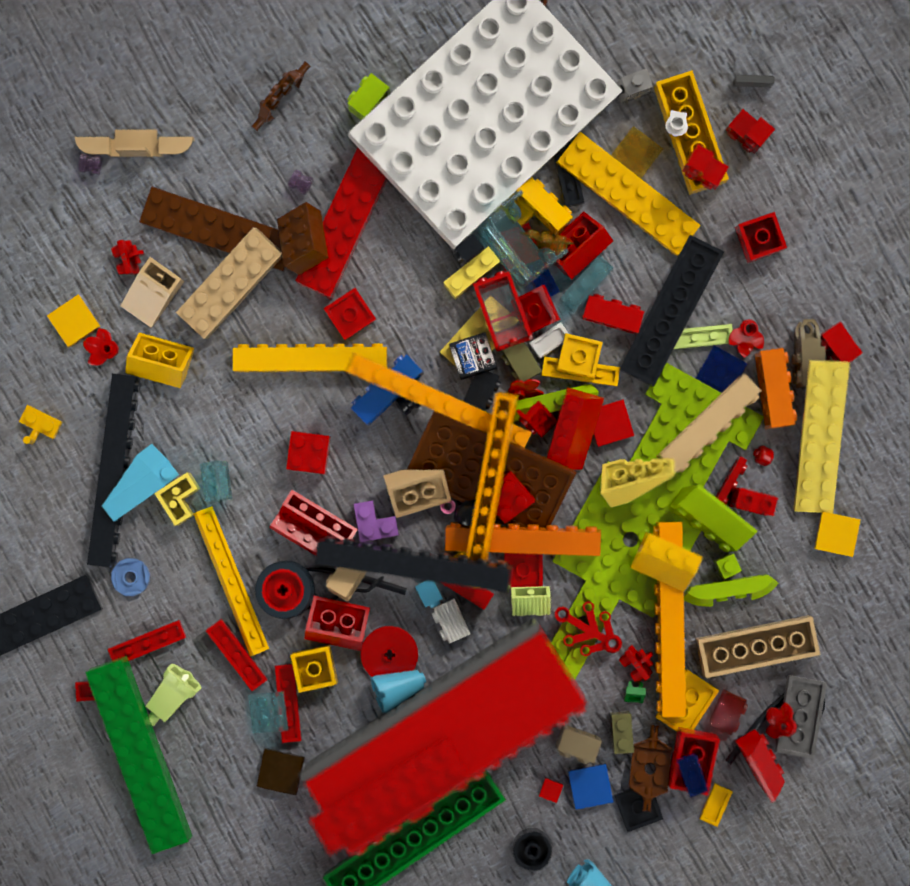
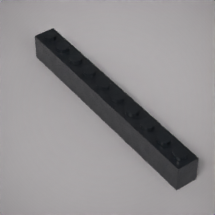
[87,373,141,567]
[315,536,513,593]

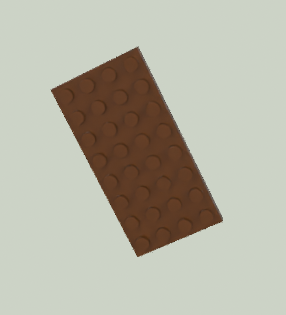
[407,410,577,528]

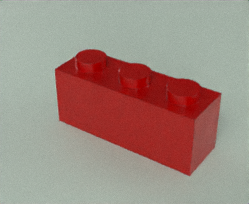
[582,294,645,335]

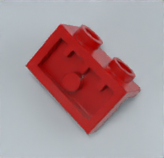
[516,400,557,438]

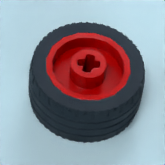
[255,561,315,619]

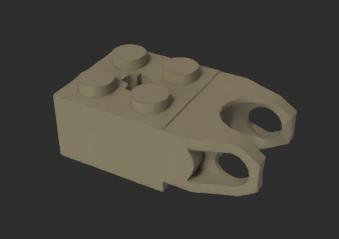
[792,319,826,389]

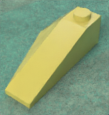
[601,459,675,507]

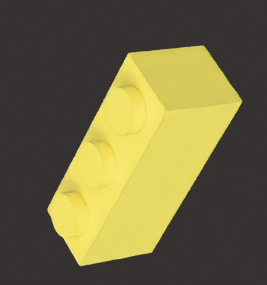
[443,246,500,300]

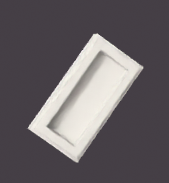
[529,322,569,359]

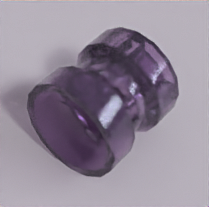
[79,153,102,175]
[288,169,314,195]

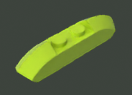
[514,384,599,422]
[684,574,779,607]

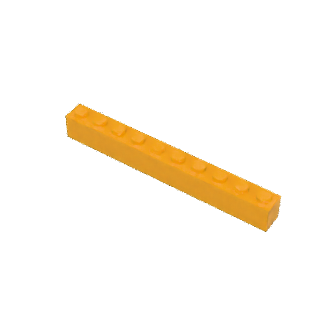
[345,352,532,448]
[466,392,518,589]
[653,521,686,717]

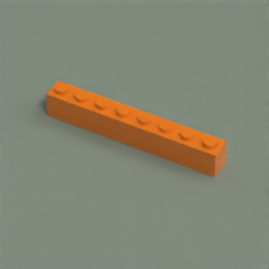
[445,522,601,556]

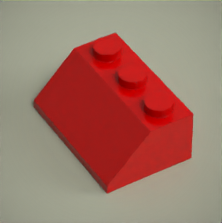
[542,211,613,280]
[305,596,370,651]
[735,729,785,802]

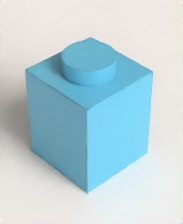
[415,581,443,608]

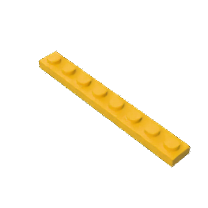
[193,506,269,657]

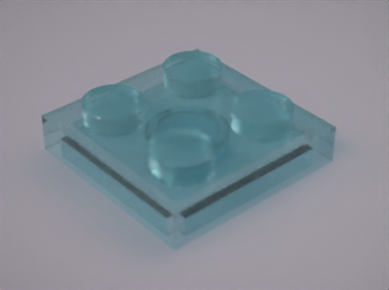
[248,691,288,733]

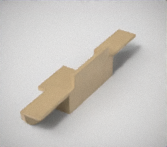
[75,130,195,157]

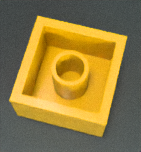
[291,645,338,693]

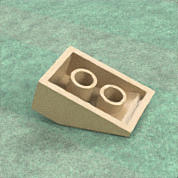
[384,470,451,518]

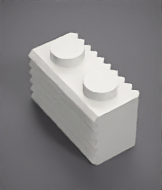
[432,598,470,644]

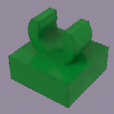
[624,681,646,703]

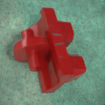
[111,240,144,275]
[619,645,653,682]

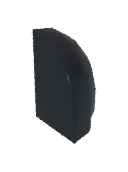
[454,500,476,526]

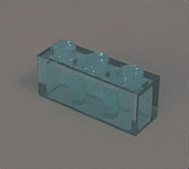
[560,255,613,313]

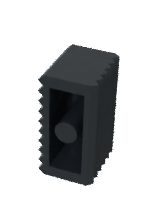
[453,235,485,265]

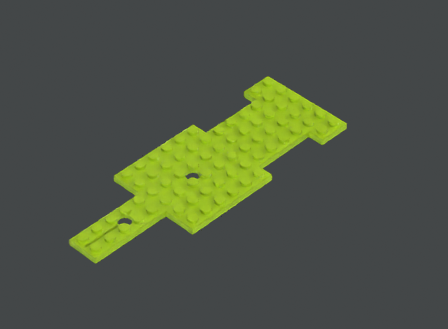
[551,363,764,679]

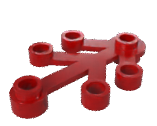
[554,601,622,656]

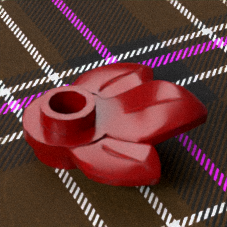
[728,319,764,358]
[83,328,119,366]
[508,379,544,400]
[766,702,797,739]

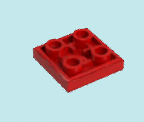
[594,399,635,447]

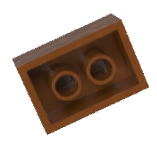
[277,202,328,275]

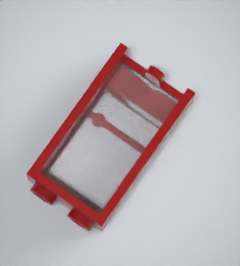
[473,271,533,352]

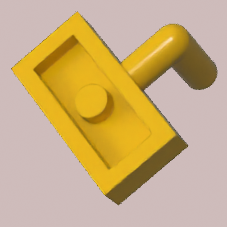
[19,405,63,444]

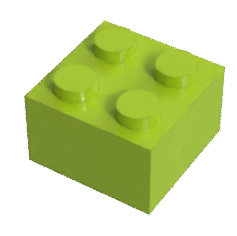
[347,73,390,121]

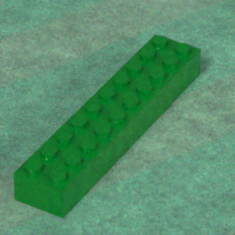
[85,655,193,854]
[323,769,506,886]

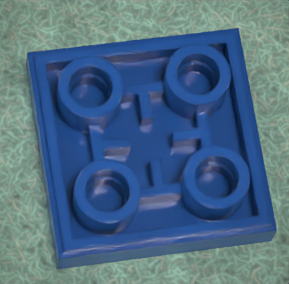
[568,763,613,810]

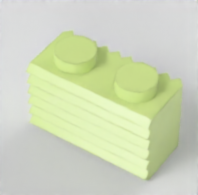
[511,586,551,616]

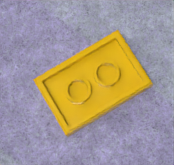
[655,669,719,731]

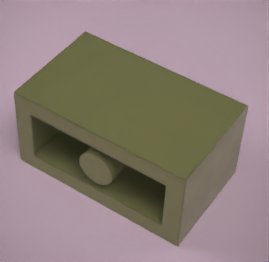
[501,342,542,381]
[610,711,634,754]

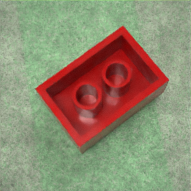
[668,727,720,796]

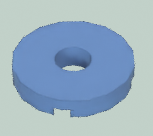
[111,558,150,596]

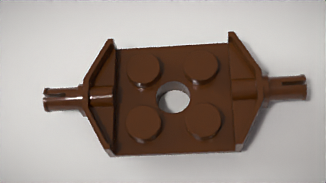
[251,61,311,131]
[629,725,673,812]

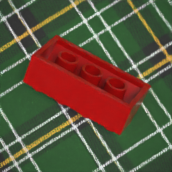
[546,387,604,470]

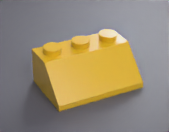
[516,177,573,236]
[125,333,194,388]
[630,532,703,592]

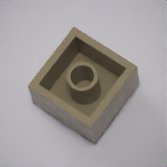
[555,724,602,765]

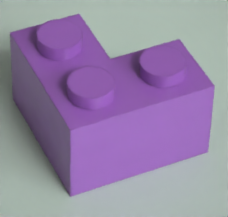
[354,501,399,542]

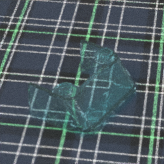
[478,190,569,287]

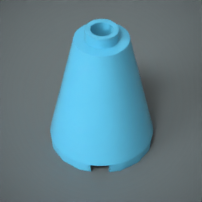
[370,670,426,713]
[567,859,612,886]

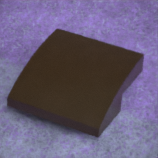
[256,748,305,795]

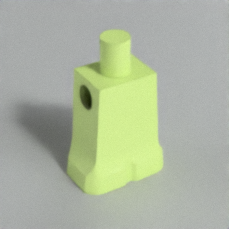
[146,664,202,726]

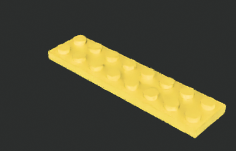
[794,360,850,513]

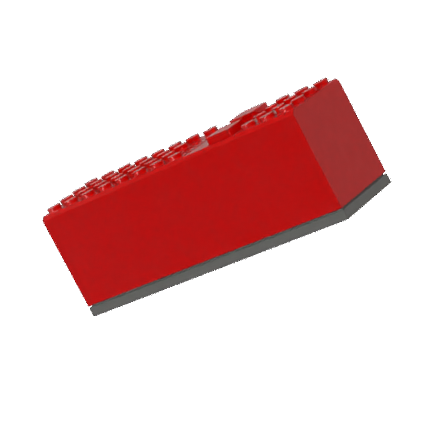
[299,617,587,855]

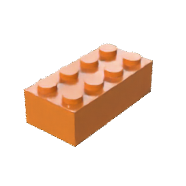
[754,348,797,429]

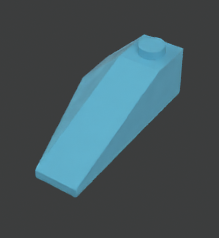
[102,444,179,521]

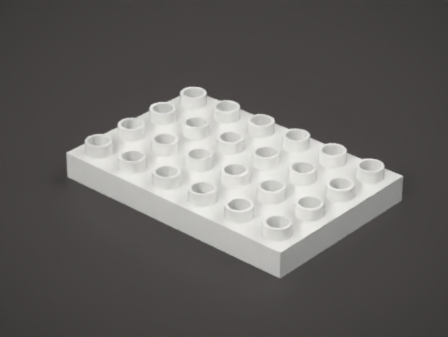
[348,0,622,250]

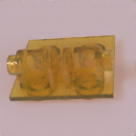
[520,229,573,256]

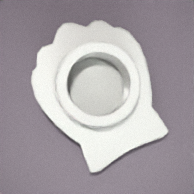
[665,110,688,137]

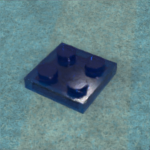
[695,345,748,393]

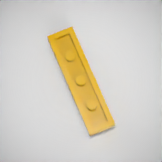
[541,357,620,387]

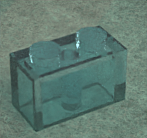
[200,461,233,502]

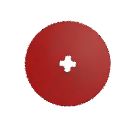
[361,626,418,677]

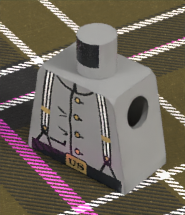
[616,69,655,104]

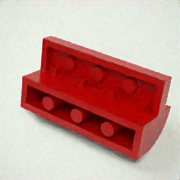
[269,490,358,556]

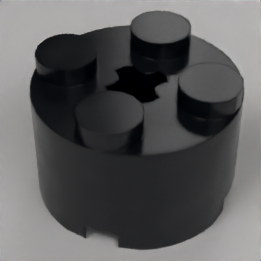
[513,828,552,871]

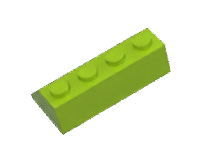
[671,484,757,552]

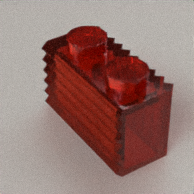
[708,689,748,735]

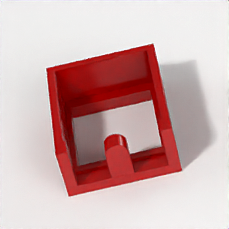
[729,487,778,516]

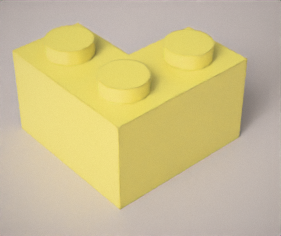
[154,472,200,526]

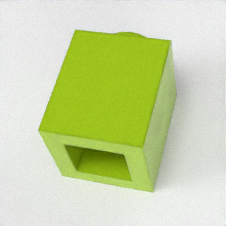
[713,553,742,579]

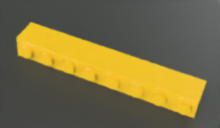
[233,343,387,372]

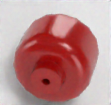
[753,445,774,466]

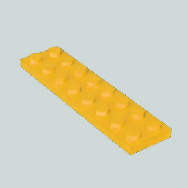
[556,132,701,256]

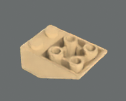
[120,257,185,328]

